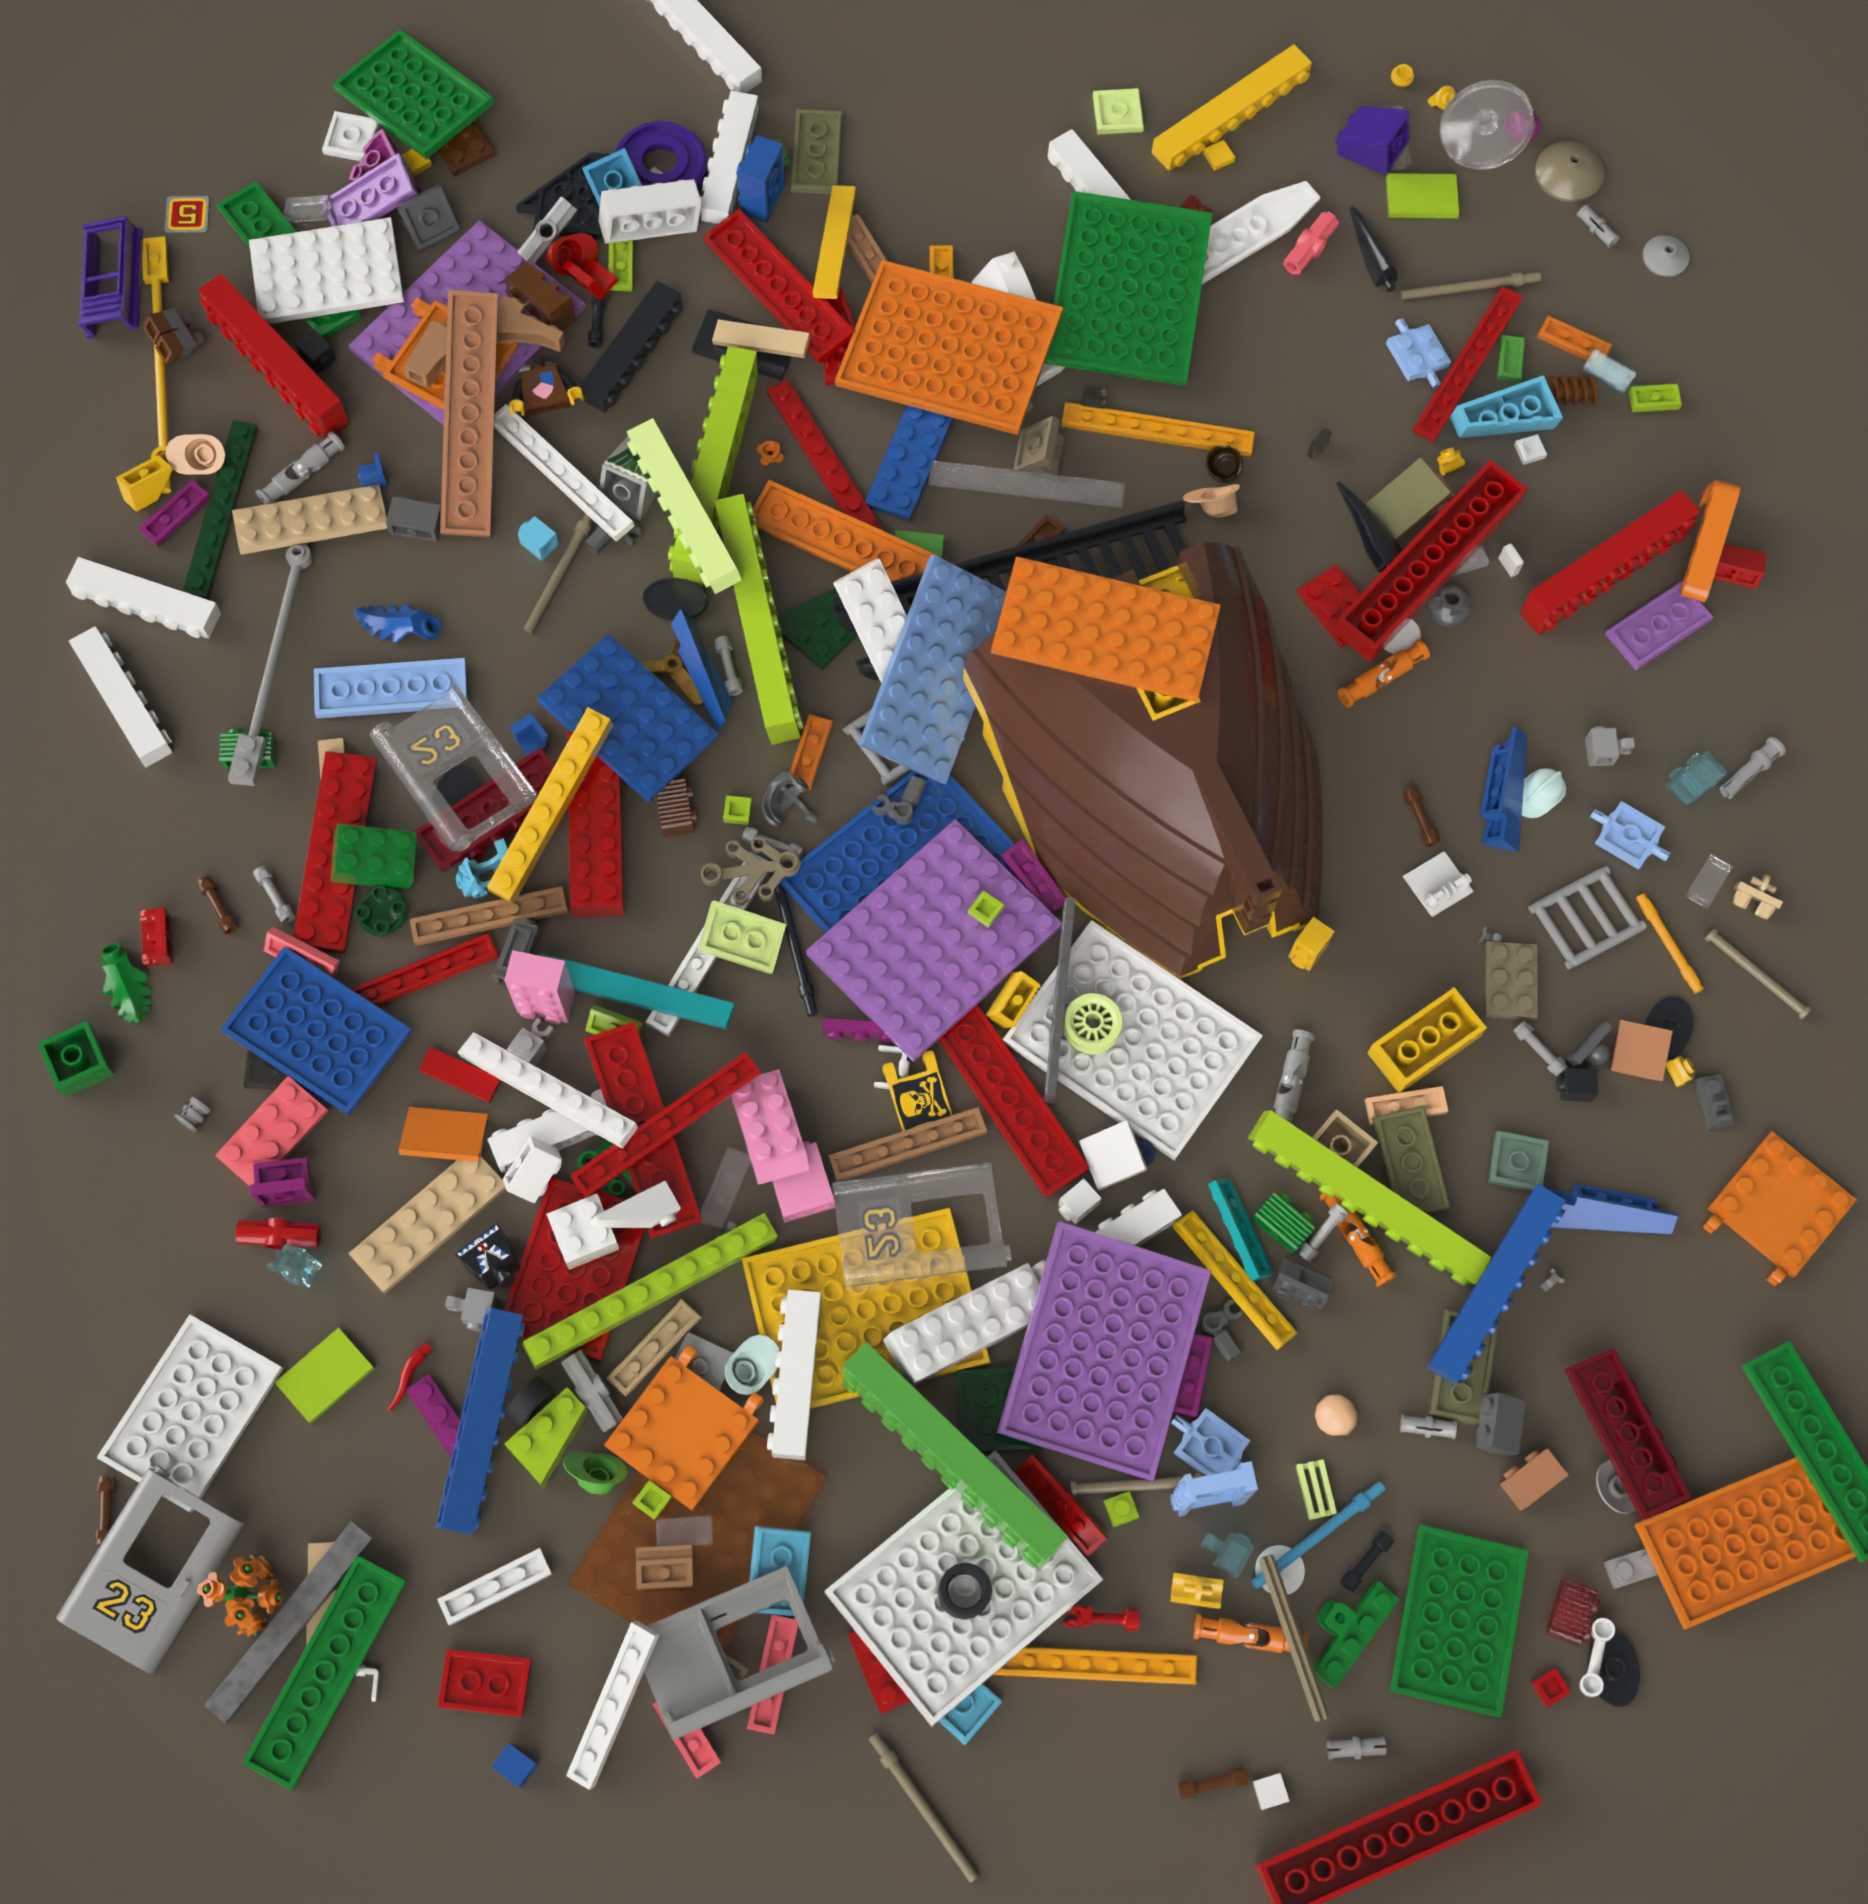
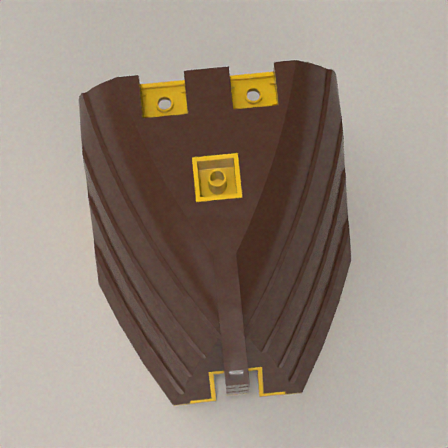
[963,542,1323,979]

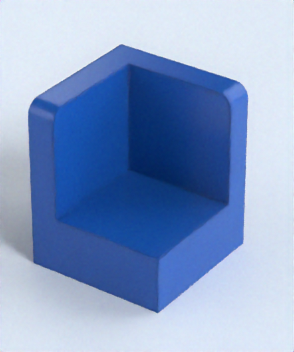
[358,453,388,489]
[510,713,551,756]
[492,1743,539,1789]

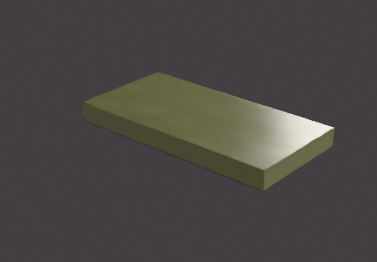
[791,109,842,194]
[1372,1105,1451,1214]
[1429,1309,1499,1426]

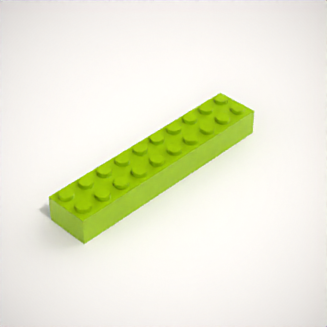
[668,346,758,587]
[714,494,804,745]

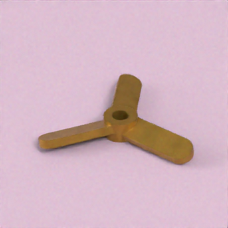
[640,638,703,705]

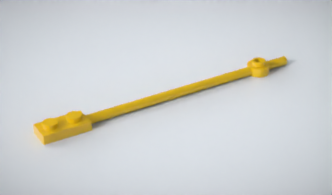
[142,236,173,494]

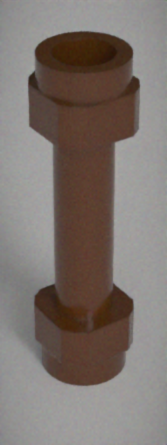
[1402,787,1440,847]
[197,876,238,935]
[95,1476,116,1546]
[1178,1767,1248,1800]

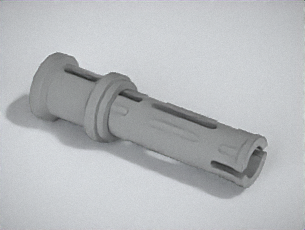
[1719,737,1786,799]

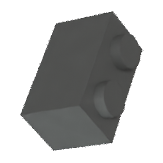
[386,496,441,542]
[1476,1393,1526,1456]

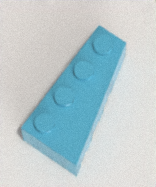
[1450,375,1563,438]

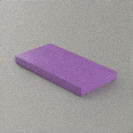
[322,153,418,227]
[1605,581,1713,671]

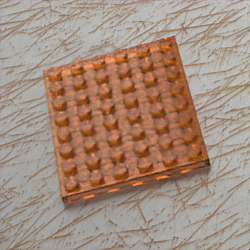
[568,1432,827,1651]

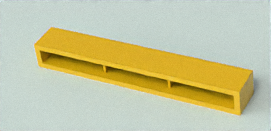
[1152,44,1312,172]
[487,707,613,904]

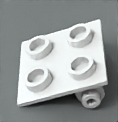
[1403,851,1474,917]

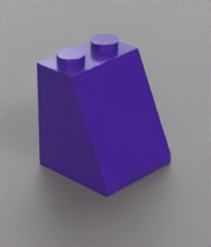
[1336,106,1410,175]

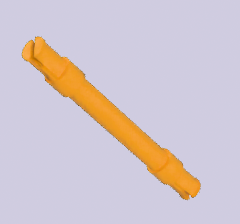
[1636,893,1704,994]

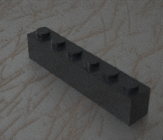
[579,281,683,413]

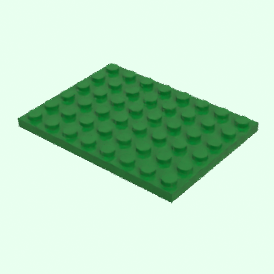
[1045,191,1213,386]

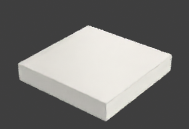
[322,111,381,161]
[1079,1120,1148,1190]

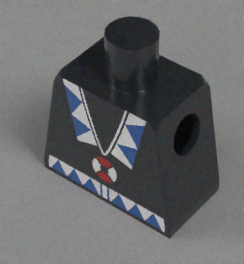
[455,1223,520,1289]

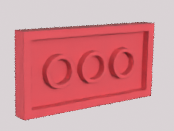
[215,1076,329,1186]

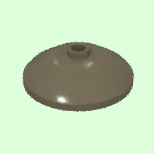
[1535,141,1605,202]

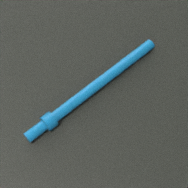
[1251,1481,1386,1590]

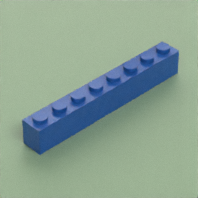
[1426,1184,1566,1385]
[435,1308,525,1535]

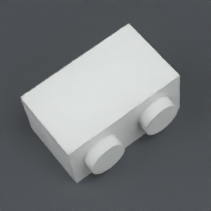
[503,1136,562,1204]

